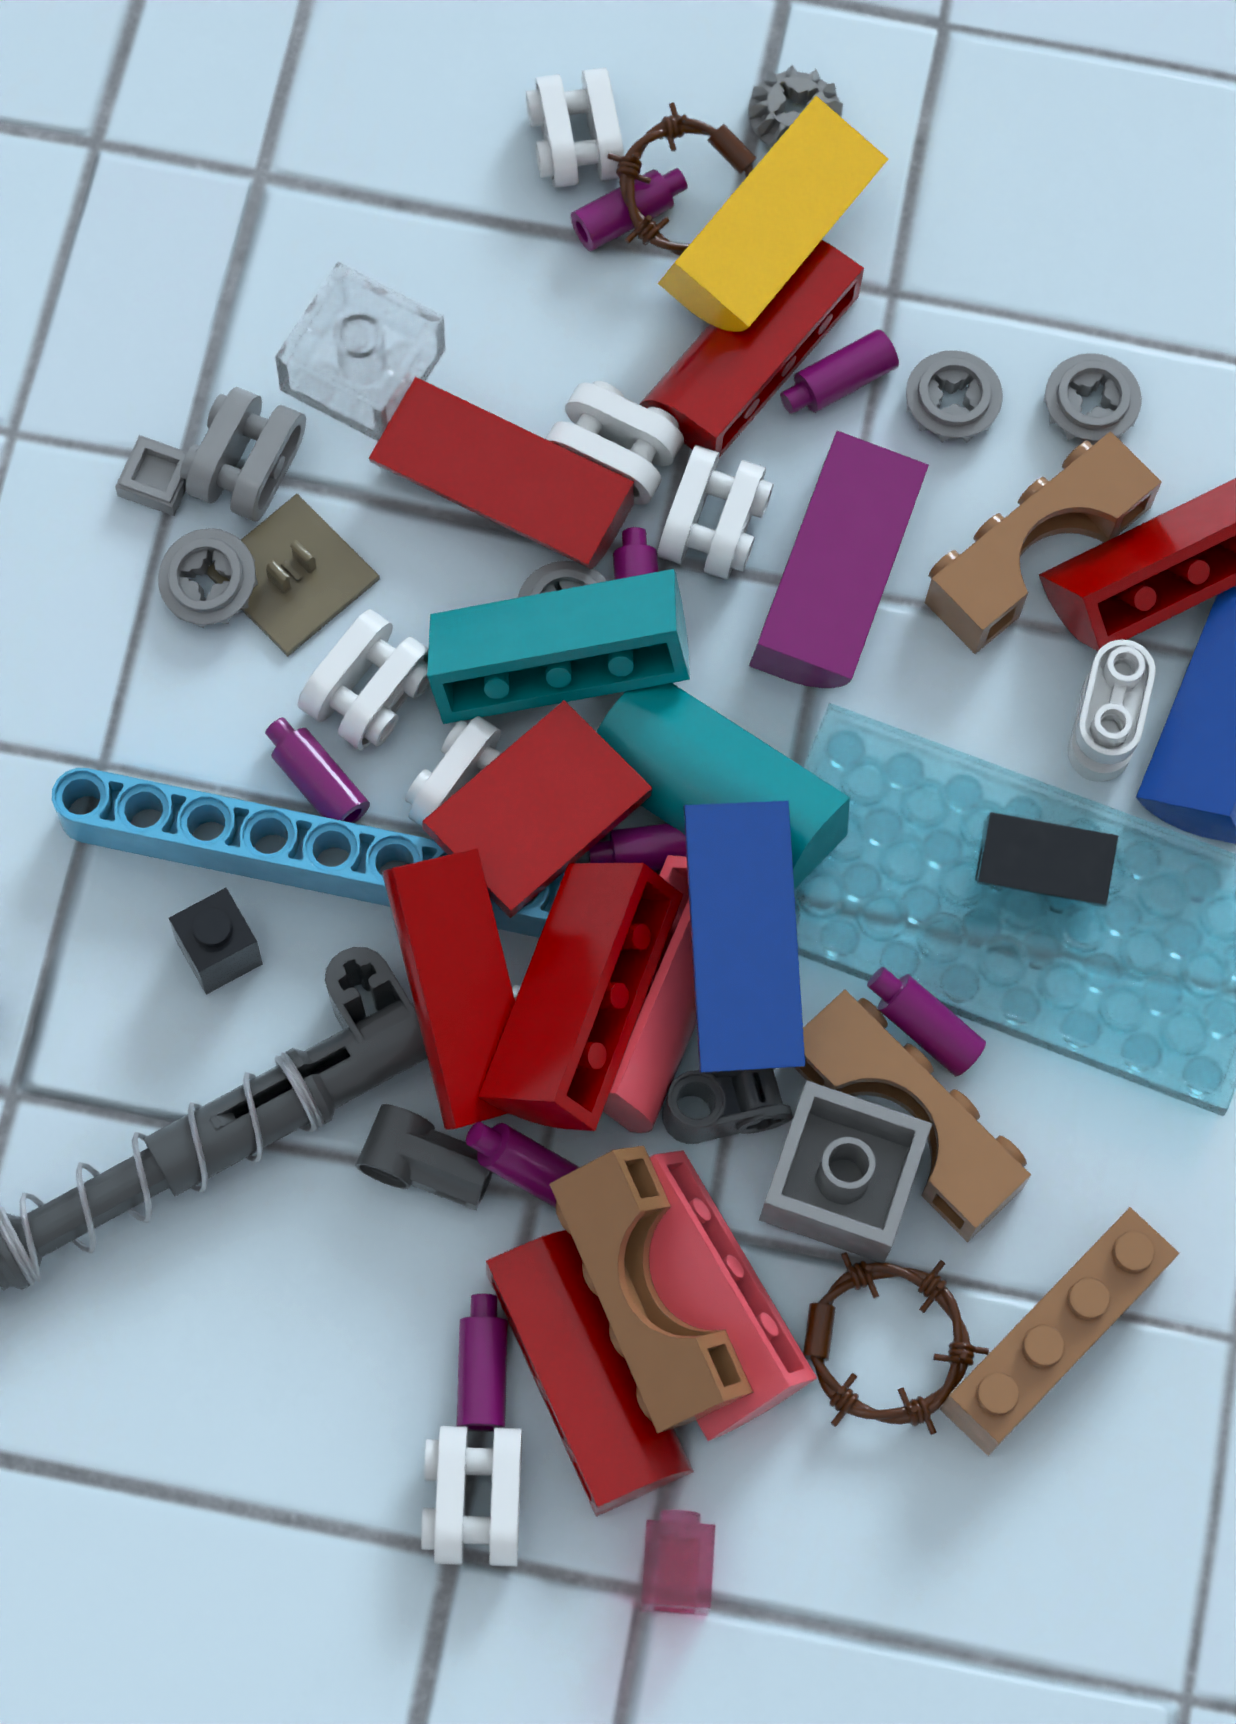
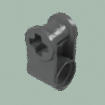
[662,1068,793,1144]

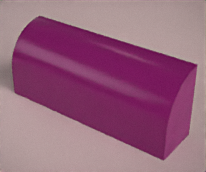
[749,430,929,688]

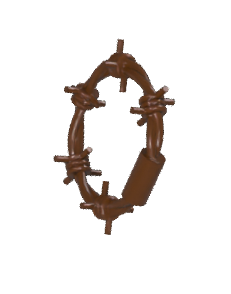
[607,102,757,256]
[803,1252,989,1435]

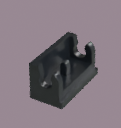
[975,812,1118,907]

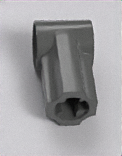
[355,1104,493,1210]

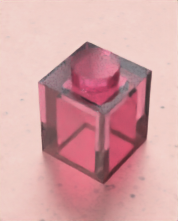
[639,1510,715,1616]

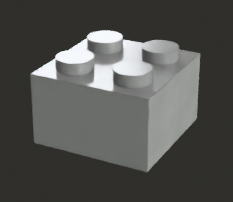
[759,1080,932,1263]

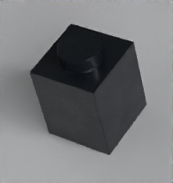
[169,888,263,995]

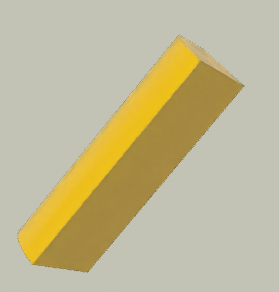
[658,96,888,332]

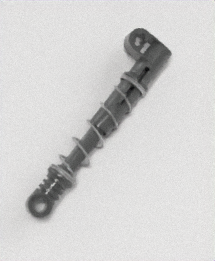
[0,947,427,1291]

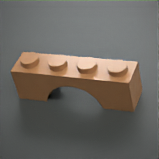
[925,431,1162,654]
[794,989,1031,1242]
[550,1146,753,1433]
[940,1207,1180,1456]

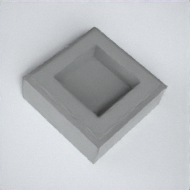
[115,435,187,516]

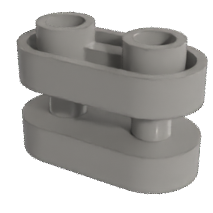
[180,387,306,522]

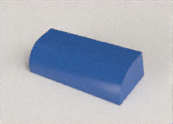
[1136,587,1236,844]
[683,800,805,1073]

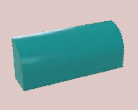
[427,569,690,724]
[597,683,850,890]

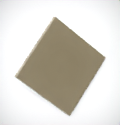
[206,494,380,657]

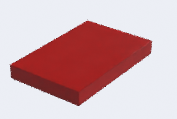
[422,700,652,919]

